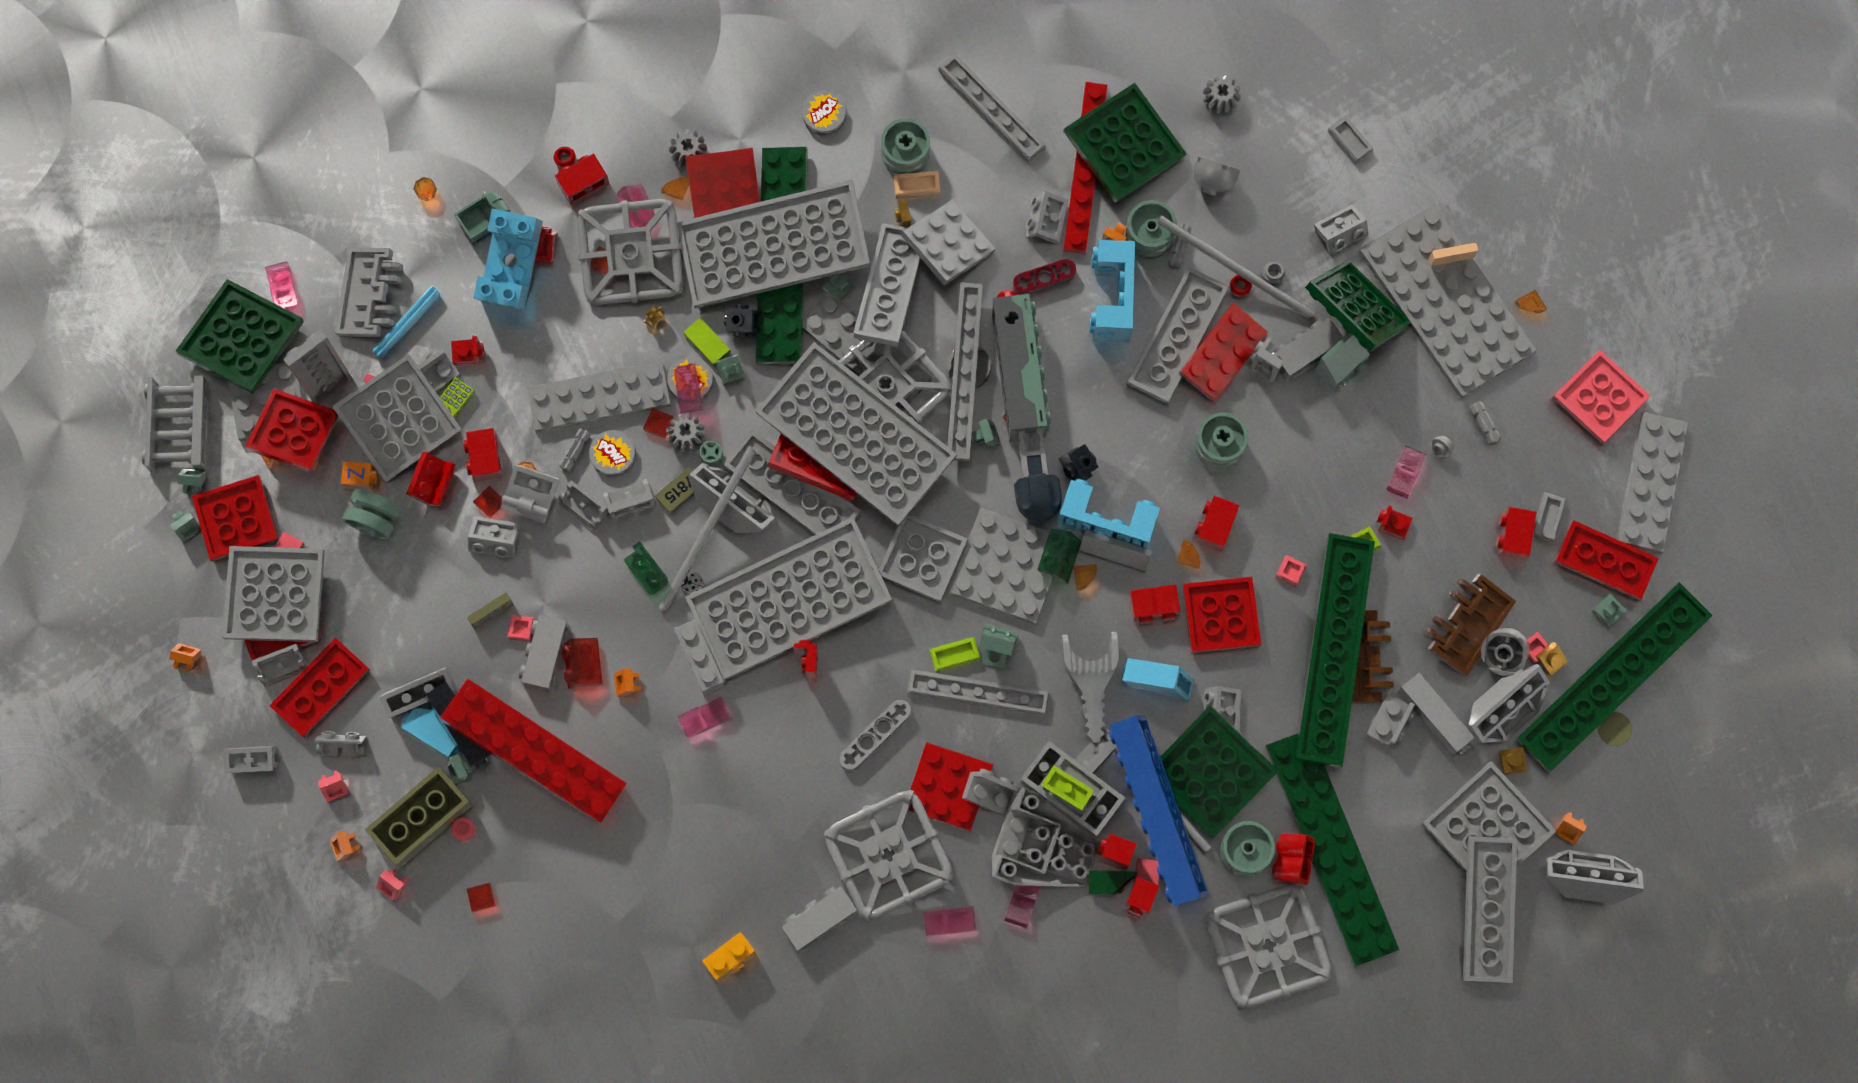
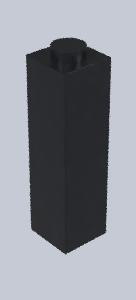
[424,682,491,769]

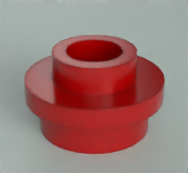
[553,147,576,168]
[1229,275,1252,297]

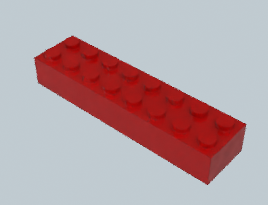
[438,678,627,824]

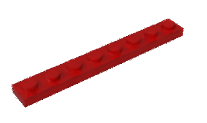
[1063,82,1108,255]

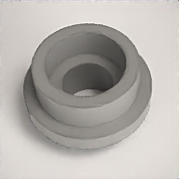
[1262,262,1285,284]
[1432,436,1454,458]

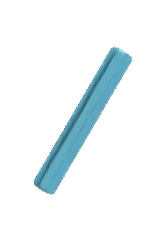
[373,286,440,359]

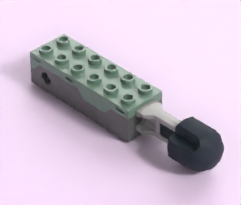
[992,290,1062,523]

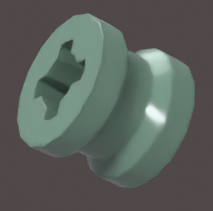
[699,441,723,467]

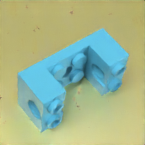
[473,209,543,310]
[1089,240,1135,342]
[1058,479,1160,549]

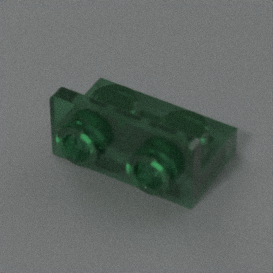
[1037,528,1082,584]
[624,541,669,596]

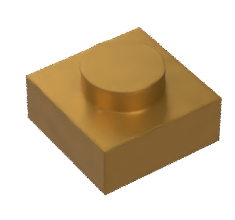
[894,199,911,228]
[1535,642,1568,676]
[1499,747,1528,775]

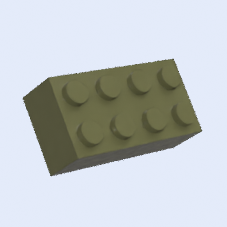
[365,766,473,868]

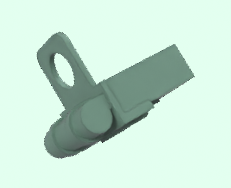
[454,191,510,243]
[979,624,1019,668]

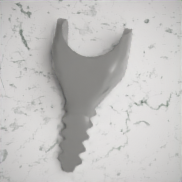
[1062,632,1119,743]

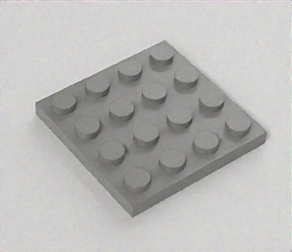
[332,354,463,482]
[948,507,1067,625]
[222,546,325,642]
[1422,761,1556,873]

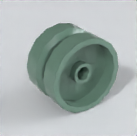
[881,118,930,174]
[1125,200,1177,258]
[1195,412,1248,469]
[341,489,402,539]
[1220,821,1275,877]

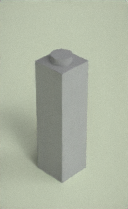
[1398,673,1475,755]

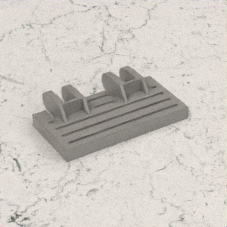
[335,248,403,337]

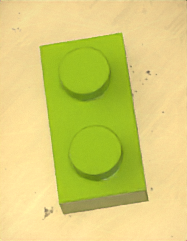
[1041,765,1095,811]

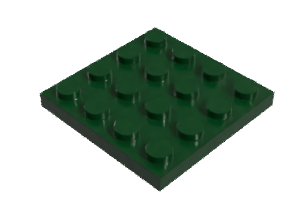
[1063,83,1187,203]
[1305,260,1411,352]
[176,279,304,394]
[1160,705,1279,839]

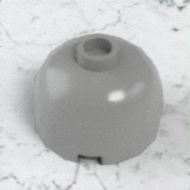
[1193,157,1240,196]
[1481,628,1530,676]

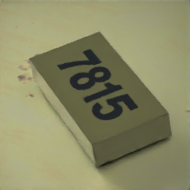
[655,466,694,514]
[467,593,514,630]

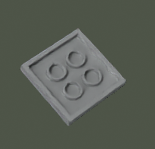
[901,199,996,285]
[228,363,303,442]
[878,514,968,603]

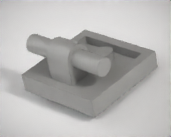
[501,464,560,523]

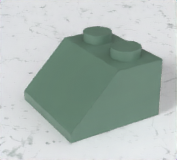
[1315,333,1370,390]

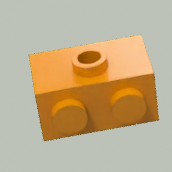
[702,932,756,983]

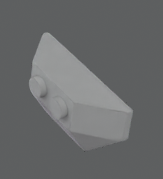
[688,463,775,533]
[1469,664,1550,743]
[1546,850,1644,904]

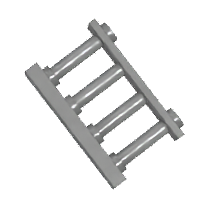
[142,376,208,472]

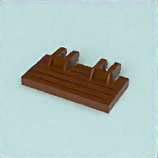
[1425,574,1516,677]
[1352,610,1394,704]

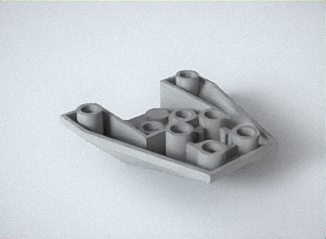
[992,787,1100,887]

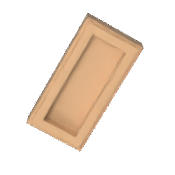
[894,171,940,198]
[1429,243,1478,266]

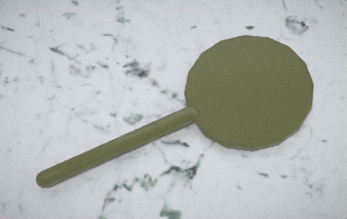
[1597,712,1632,746]

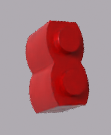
[1129,585,1181,624]
[1272,833,1315,885]

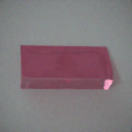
[617,183,658,228]
[673,363,703,414]

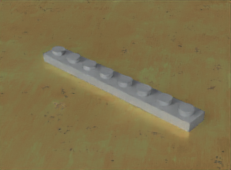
[947,282,983,461]

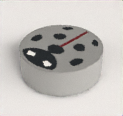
[681,572,704,595]

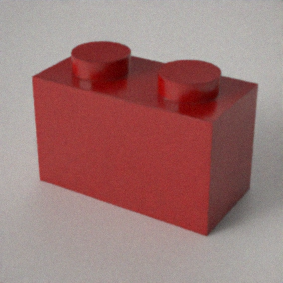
[555,153,609,205]
[463,428,502,482]
[1194,495,1240,552]
[1496,507,1537,561]
[1097,833,1137,871]
[1123,877,1160,919]

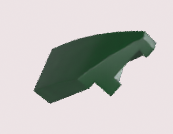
[1089,871,1137,896]

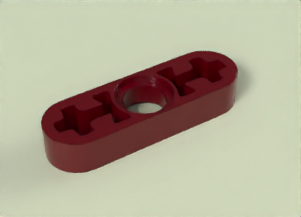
[1013,259,1076,295]

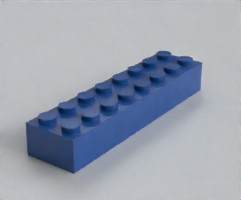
[1109,715,1209,907]

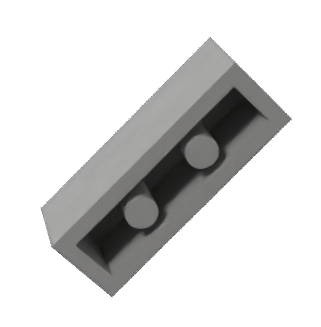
[1273,318,1343,382]
[519,615,569,692]
[674,619,725,697]
[380,667,455,718]
[782,886,857,953]

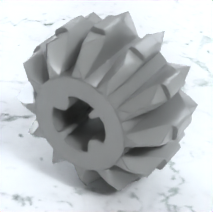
[1203,75,1241,114]
[669,129,707,167]
[666,413,706,453]

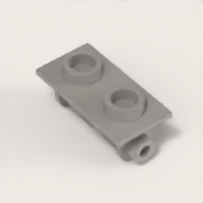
[314,731,366,757]

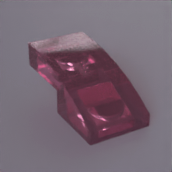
[265,261,298,308]
[1386,445,1427,499]
[678,697,733,738]
[1004,885,1040,929]
[923,906,976,936]

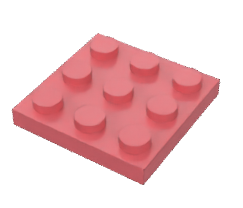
[1552,350,1650,445]

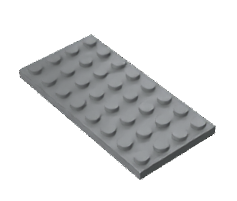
[677,180,871,309]
[1359,204,1537,398]
[755,342,957,527]
[685,517,893,681]

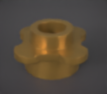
[644,305,665,326]

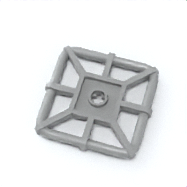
[577,199,683,305]
[839,330,952,424]
[824,789,954,921]
[1206,884,1333,1009]

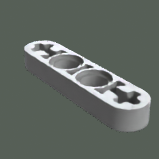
[839,700,911,771]

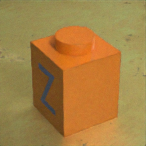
[341,461,378,491]

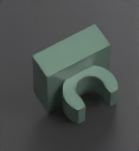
[823,273,855,301]
[716,354,745,384]
[972,419,1001,447]
[178,469,207,494]
[170,511,201,543]
[1592,594,1627,627]
[446,754,475,785]

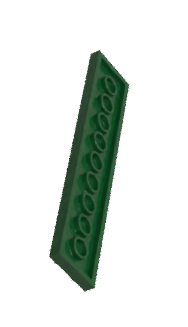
[755,147,808,365]
[1295,533,1375,768]
[1516,582,1713,773]
[1265,733,1400,967]

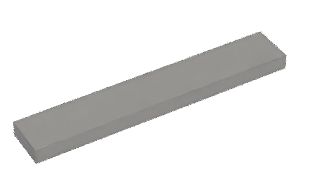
[938,53,1046,162]
[907,669,1049,716]

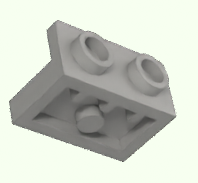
[1026,191,1068,243]
[1314,204,1369,255]
[1250,337,1284,384]
[417,349,461,393]
[468,516,520,559]
[1203,686,1241,732]
[1366,693,1415,749]
[1075,738,1117,774]
[962,769,1020,815]

